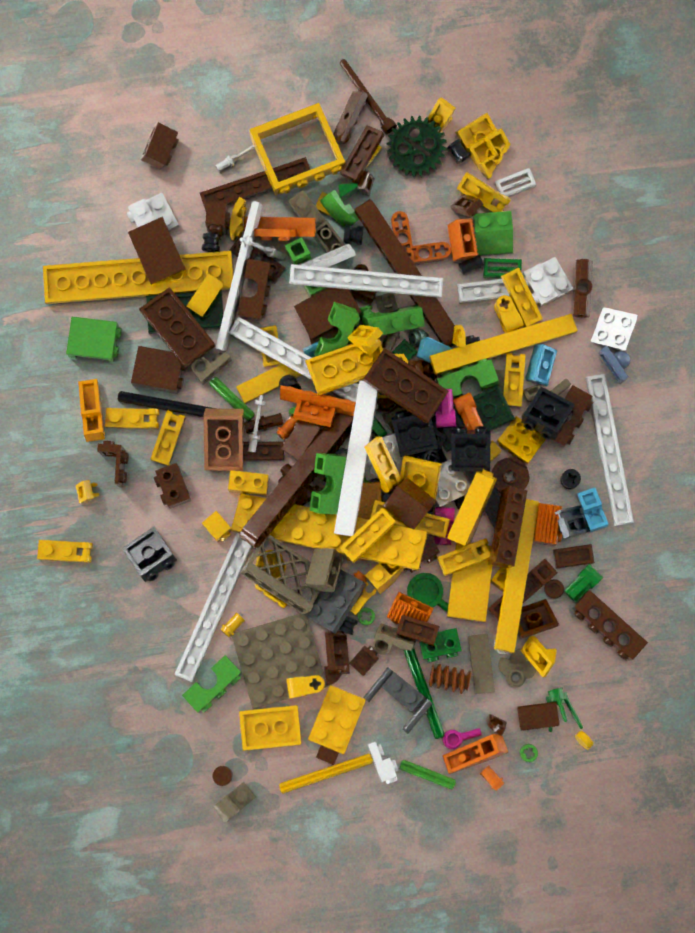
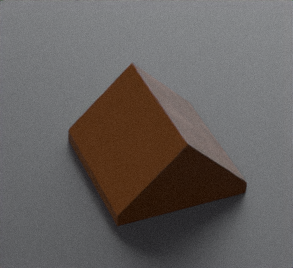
[383,477,437,530]
[518,599,559,640]

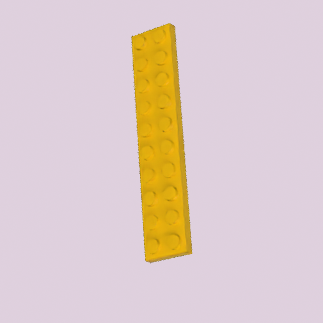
[43,251,233,304]
[231,493,428,571]

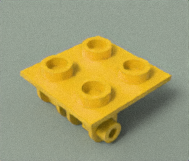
[497,416,546,464]

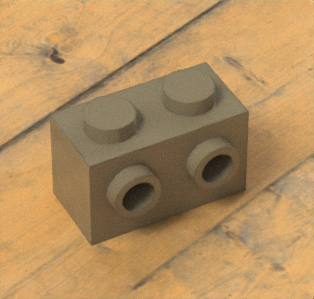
[305,548,344,592]

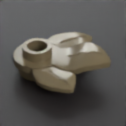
[499,649,537,688]

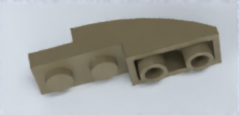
[287,190,345,253]

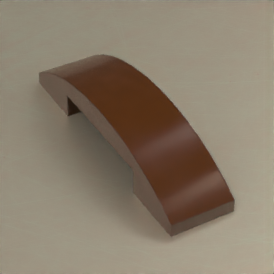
[488,559,558,621]

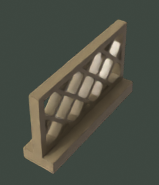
[240,535,320,615]

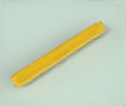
[279,754,373,793]

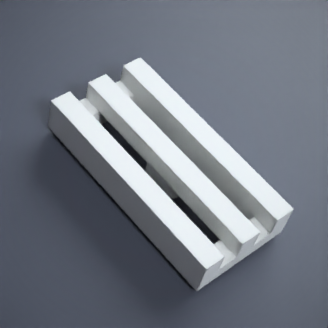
[494,168,537,197]

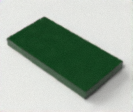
[146,290,223,334]
[432,385,515,453]

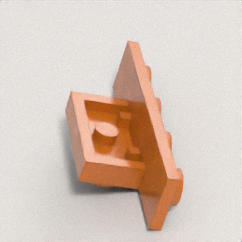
[244,216,316,241]
[280,385,356,427]

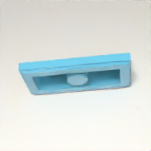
[417,337,453,372]
[525,344,557,386]

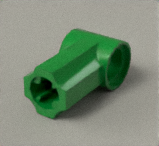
[564,564,603,603]

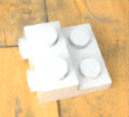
[127,193,179,232]
[522,257,573,308]
[368,741,399,784]

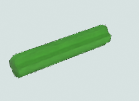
[209,377,255,421]
[399,760,456,790]

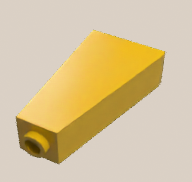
[447,470,497,546]

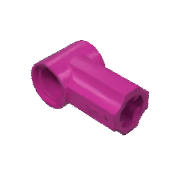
[436,389,456,428]
[434,507,455,545]

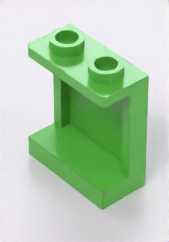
[66,317,122,362]

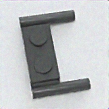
[363,667,433,734]

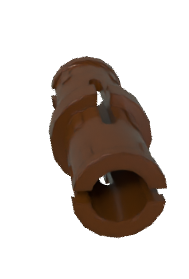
[244,413,284,434]

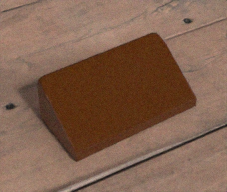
[517,702,560,731]

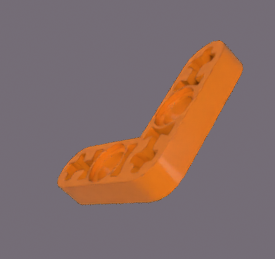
[391,211,451,265]

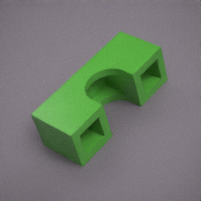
[285,237,326,297]
[314,302,360,357]
[361,305,425,335]
[437,359,500,399]
[310,453,346,514]
[182,655,242,713]

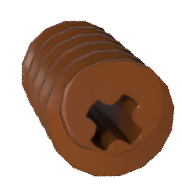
[429,664,471,694]

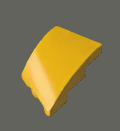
[455,113,511,179]

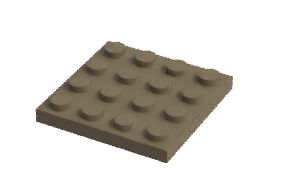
[232,613,328,709]

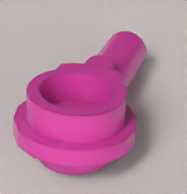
[443,728,482,749]

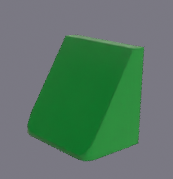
[339,183,358,202]

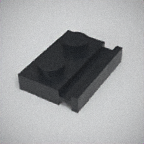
[555,505,590,539]

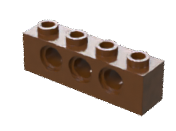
[489,486,528,569]
[572,590,648,661]

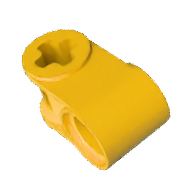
[494,295,524,333]
[286,675,325,698]

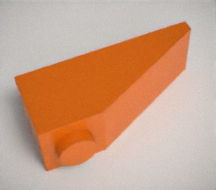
[442,734,509,774]

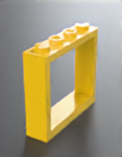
[249,103,345,196]

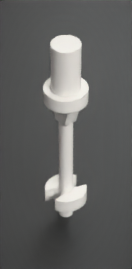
[215,139,266,172]
[240,235,285,260]
[248,395,266,452]

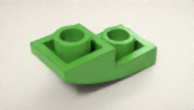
[320,190,359,228]

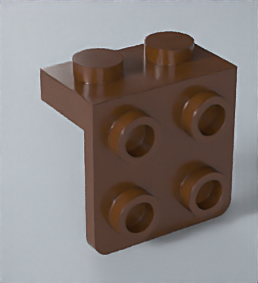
[97,441,129,487]

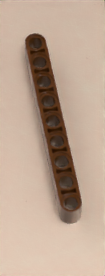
[354,199,455,347]
[240,412,354,548]

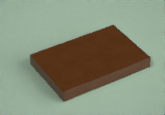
[128,217,186,285]
[294,288,362,340]

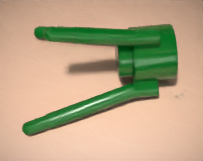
[546,688,583,732]

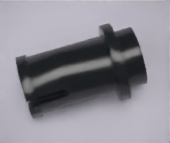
[459,255,484,275]

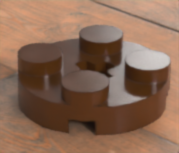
[492,457,530,493]

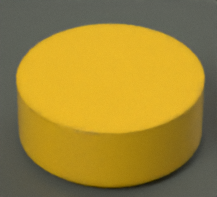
[575,731,593,750]

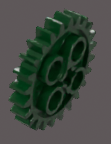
[386,115,447,177]

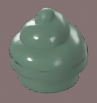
[409,328,429,347]

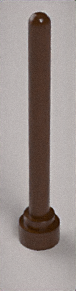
[340,59,397,134]

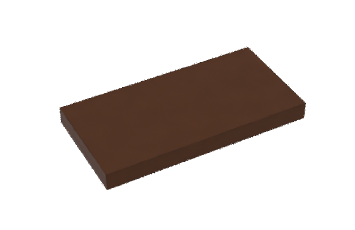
[139,287,216,368]
[363,348,449,423]

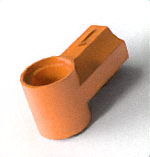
[453,392,483,430]

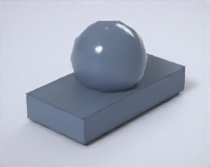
[599,346,630,384]

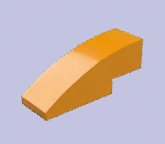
[78,379,105,442]

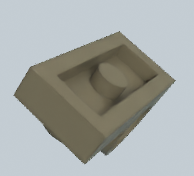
[191,351,232,385]
[373,623,416,655]
[213,782,256,822]

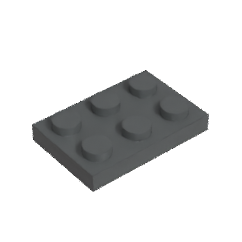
[306,569,367,634]

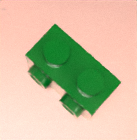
[419,628,462,663]

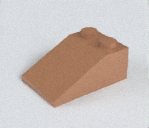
[203,408,244,471]

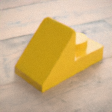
[428,97,456,133]
[347,325,383,356]
[521,636,557,677]

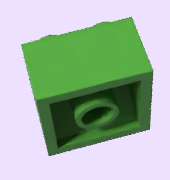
[472,211,513,256]

